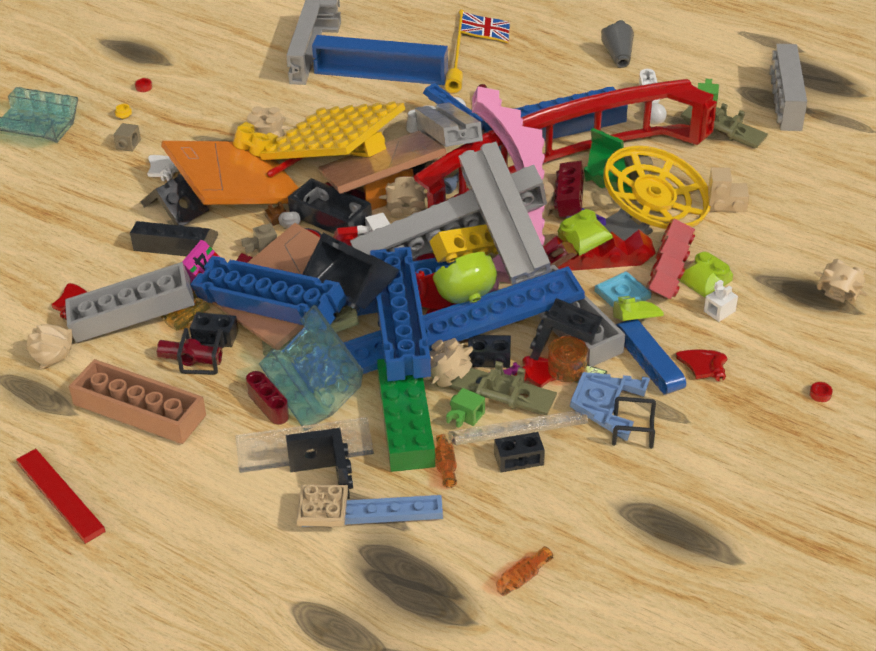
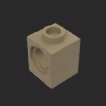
[113,123,141,152]

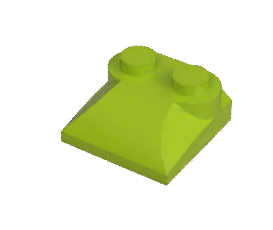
[557,209,613,256]
[677,252,733,298]
[613,296,664,321]

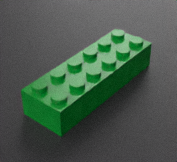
[377,359,436,472]

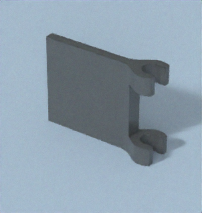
[604,203,653,241]

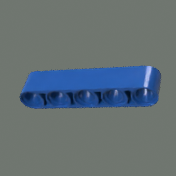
[616,319,686,395]

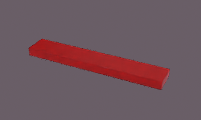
[16,448,106,544]

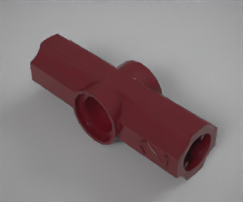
[157,339,223,366]

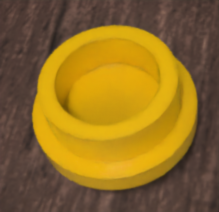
[115,104,132,119]

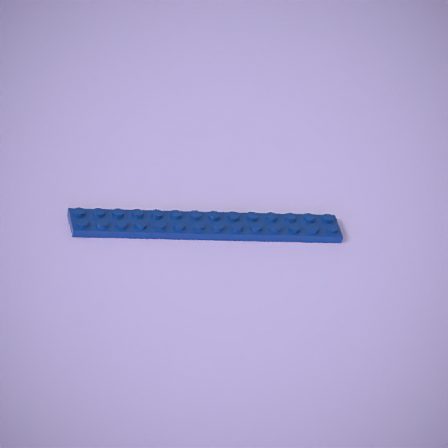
[295,266,585,393]

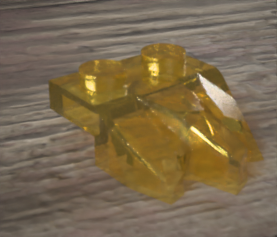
[160,290,210,331]

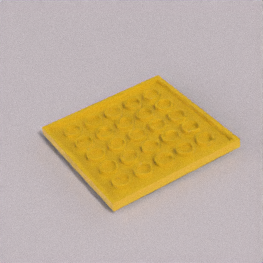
[259,101,405,160]

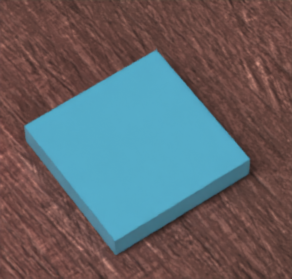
[594,271,651,307]

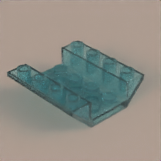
[0,87,78,143]
[259,305,363,429]

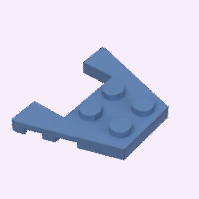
[570,372,650,441]

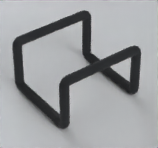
[177,328,225,375]
[612,397,656,449]

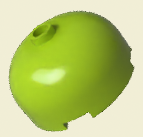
[433,252,497,304]

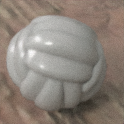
[279,212,300,229]

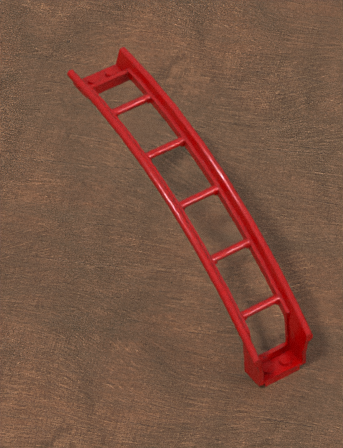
[413,79,717,208]

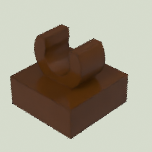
[265,201,287,226]

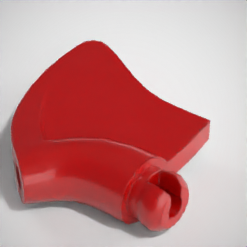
[415,271,455,309]
[51,283,87,320]
[676,349,728,382]
[514,356,571,388]

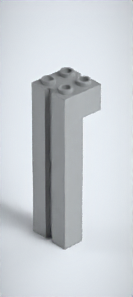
[286,0,341,85]
[415,102,483,147]
[459,142,551,285]

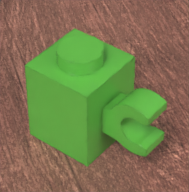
[446,388,485,428]

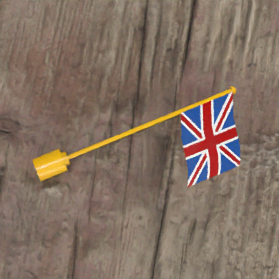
[445,10,510,93]

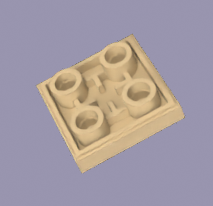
[297,484,348,527]

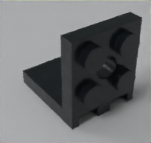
[140,174,209,226]
[530,298,603,361]
[286,428,353,499]

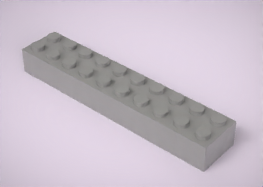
[350,165,547,260]

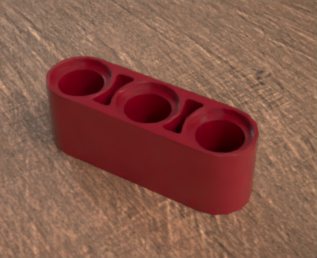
[246,371,289,425]

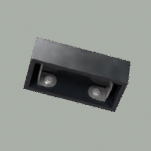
[288,178,372,234]

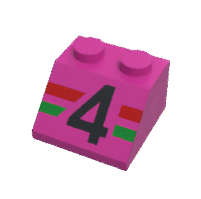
[182,240,220,297]

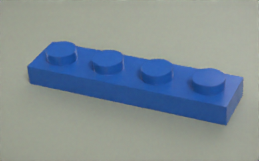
[423,83,484,130]

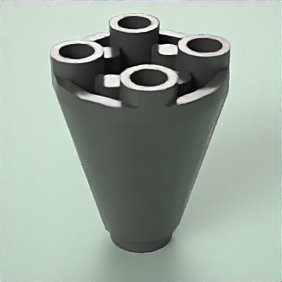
[601,20,634,68]

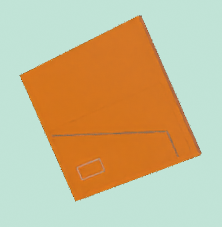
[161,141,298,205]

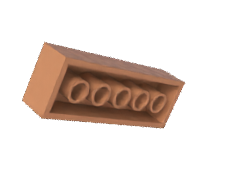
[69,359,206,444]

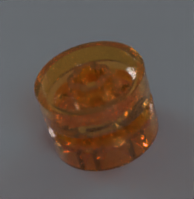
[548,336,588,382]

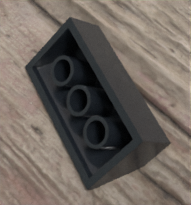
[130,221,218,257]

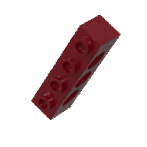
[554,160,584,217]

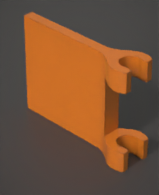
[364,168,413,210]

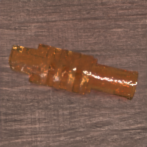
[435,434,457,488]
[496,546,554,596]

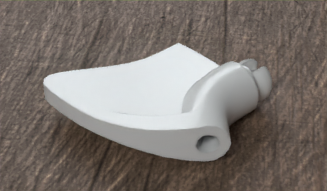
[147,155,179,182]

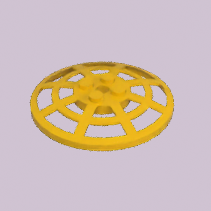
[603,146,711,229]

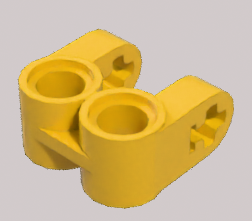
[233,122,278,157]

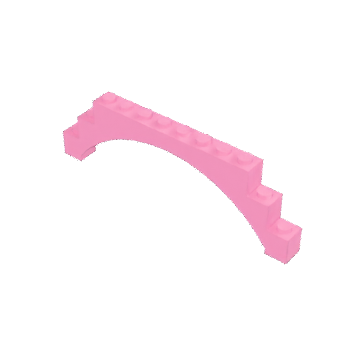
[472,87,545,294]

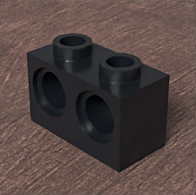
[189,312,238,348]
[468,335,511,368]
[494,431,545,473]

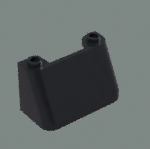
[302,232,400,311]

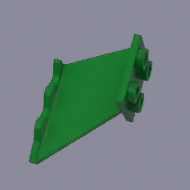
[584,128,632,193]

